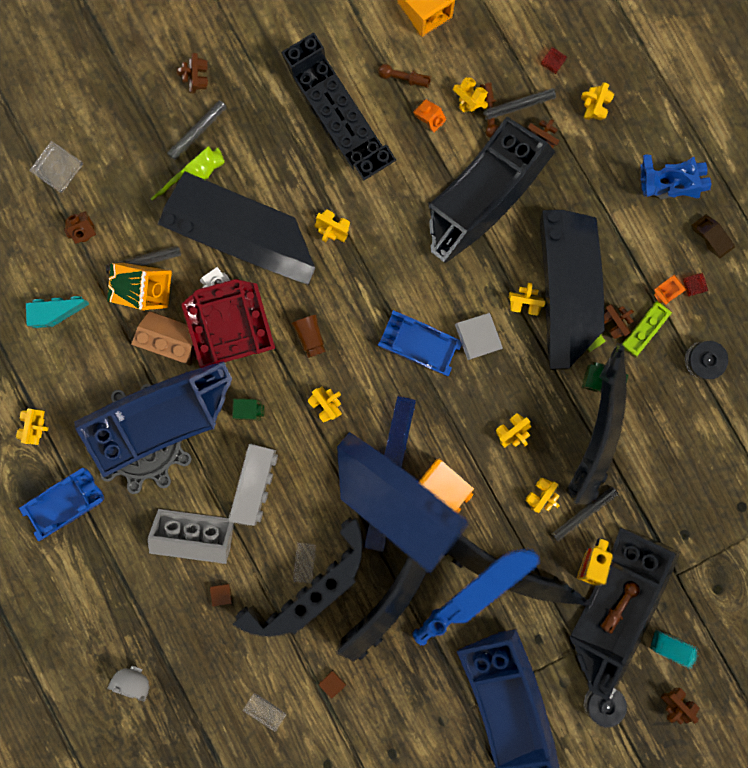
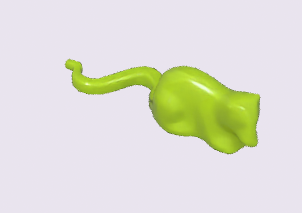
[151,146,224,201]

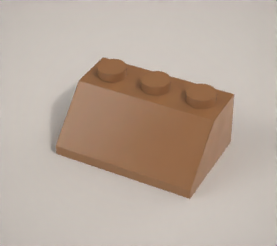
[131,311,195,365]

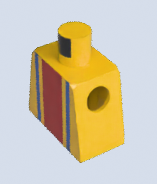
[576,538,612,586]

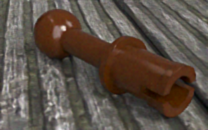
[378,64,431,88]
[480,83,499,138]
[600,582,640,634]

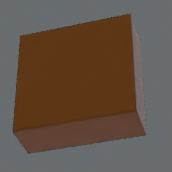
[210,583,233,607]
[318,670,346,699]

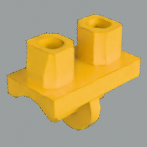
[453,77,488,112]
[581,82,614,120]
[314,209,350,242]
[509,283,545,316]
[308,386,342,422]
[16,408,49,445]
[496,413,531,448]
[525,478,560,513]

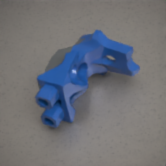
[640,154,711,199]

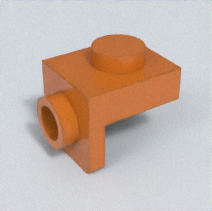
[413,99,446,132]
[654,274,686,305]

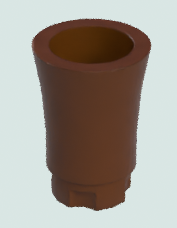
[291,314,326,358]

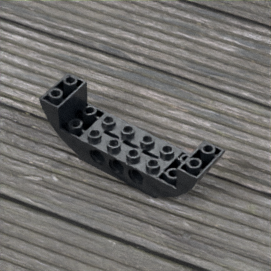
[281,32,397,181]
[233,517,362,637]

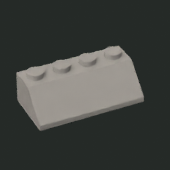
[229,444,278,526]
[148,509,234,564]

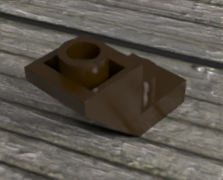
[691,214,735,258]

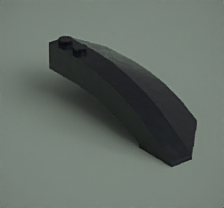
[429,117,555,263]
[158,171,316,285]
[540,210,604,370]
[566,343,627,505]
[570,528,681,702]
[444,534,591,606]
[337,556,427,662]

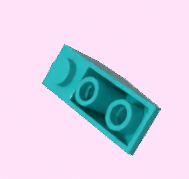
[26,296,89,328]
[650,630,697,668]

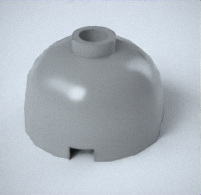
[108,666,149,702]

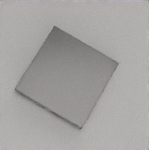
[455,313,503,360]

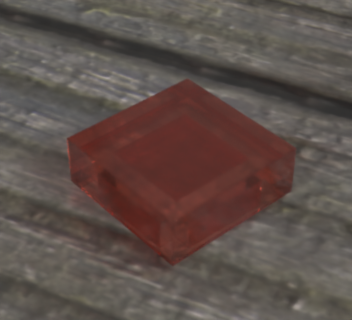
[541,47,567,74]
[683,273,708,297]

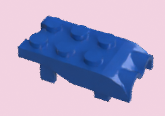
[378,310,462,377]
[19,468,104,541]

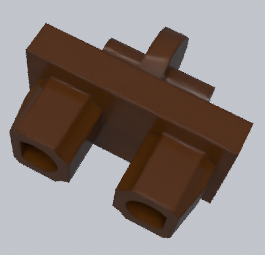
[177,53,208,93]
[528,119,560,148]
[604,304,634,339]
[660,688,700,724]

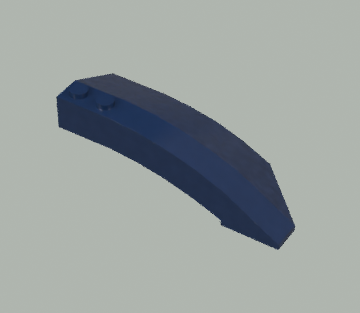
[74,361,232,478]
[337,432,469,573]
[457,629,559,768]

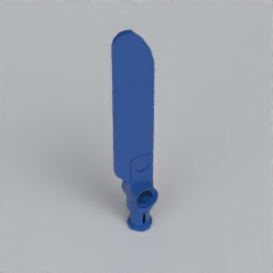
[412,550,539,645]

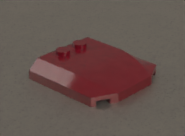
[181,279,275,368]

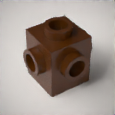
[64,211,96,244]

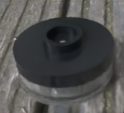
[685,341,728,379]
[584,689,627,728]

